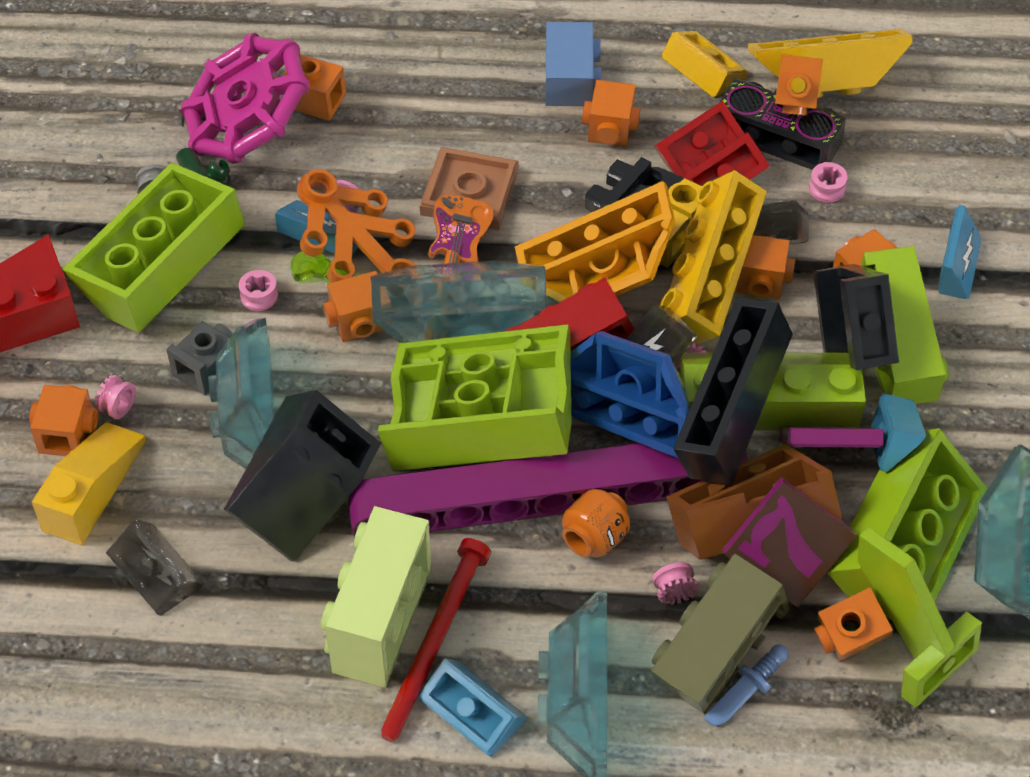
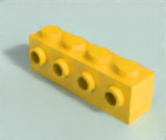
[657,170,767,345]

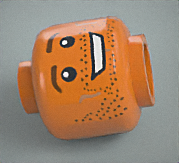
[562,489,630,558]

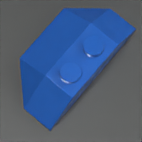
[571,331,690,458]

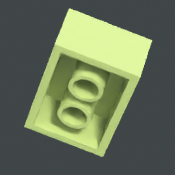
[321,506,432,688]

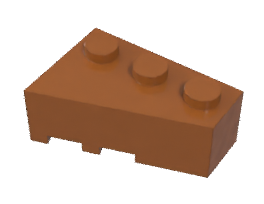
[666,444,843,560]

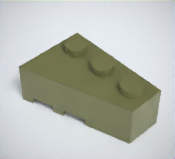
[651,553,790,714]

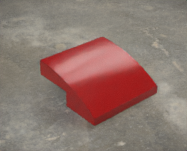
[654,100,770,186]

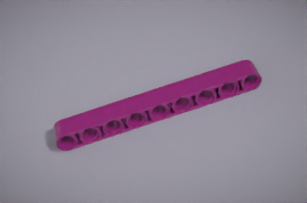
[347,443,749,536]

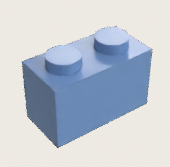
[545,22,601,106]

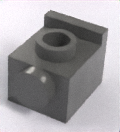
[166,321,239,396]

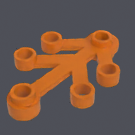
[297,169,420,297]

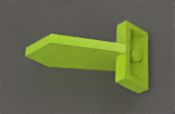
[858,527,982,708]

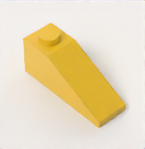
[32,422,147,546]

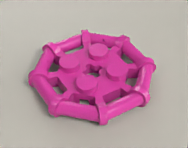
[180,33,310,164]

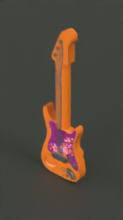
[422,194,494,341]

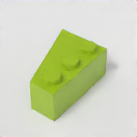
[861,246,949,404]

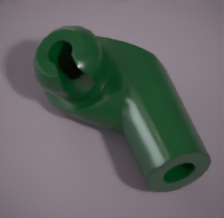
[176,148,230,184]

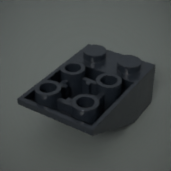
[224,390,381,561]

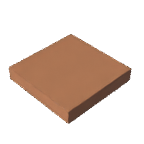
[420,147,519,230]

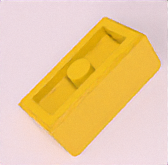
[662,31,749,97]

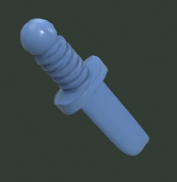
[704,644,789,726]

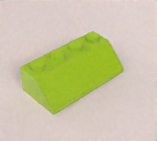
[62,162,245,333]
[678,352,866,431]
[827,428,989,619]

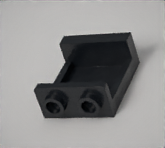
[813,264,899,370]

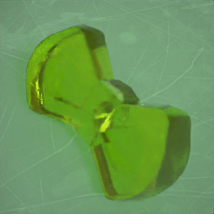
[290,251,347,284]

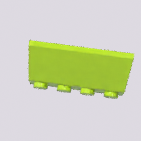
[378,324,572,471]

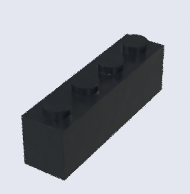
[673,298,793,486]

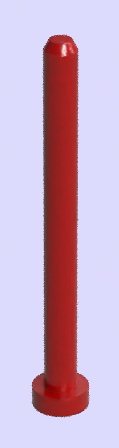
[381,538,492,742]

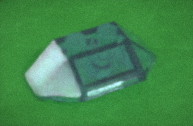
[370,261,546,343]
[208,318,275,470]
[974,444,1030,619]
[537,591,607,777]

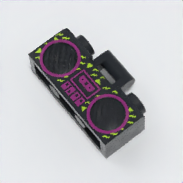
[720,78,847,170]

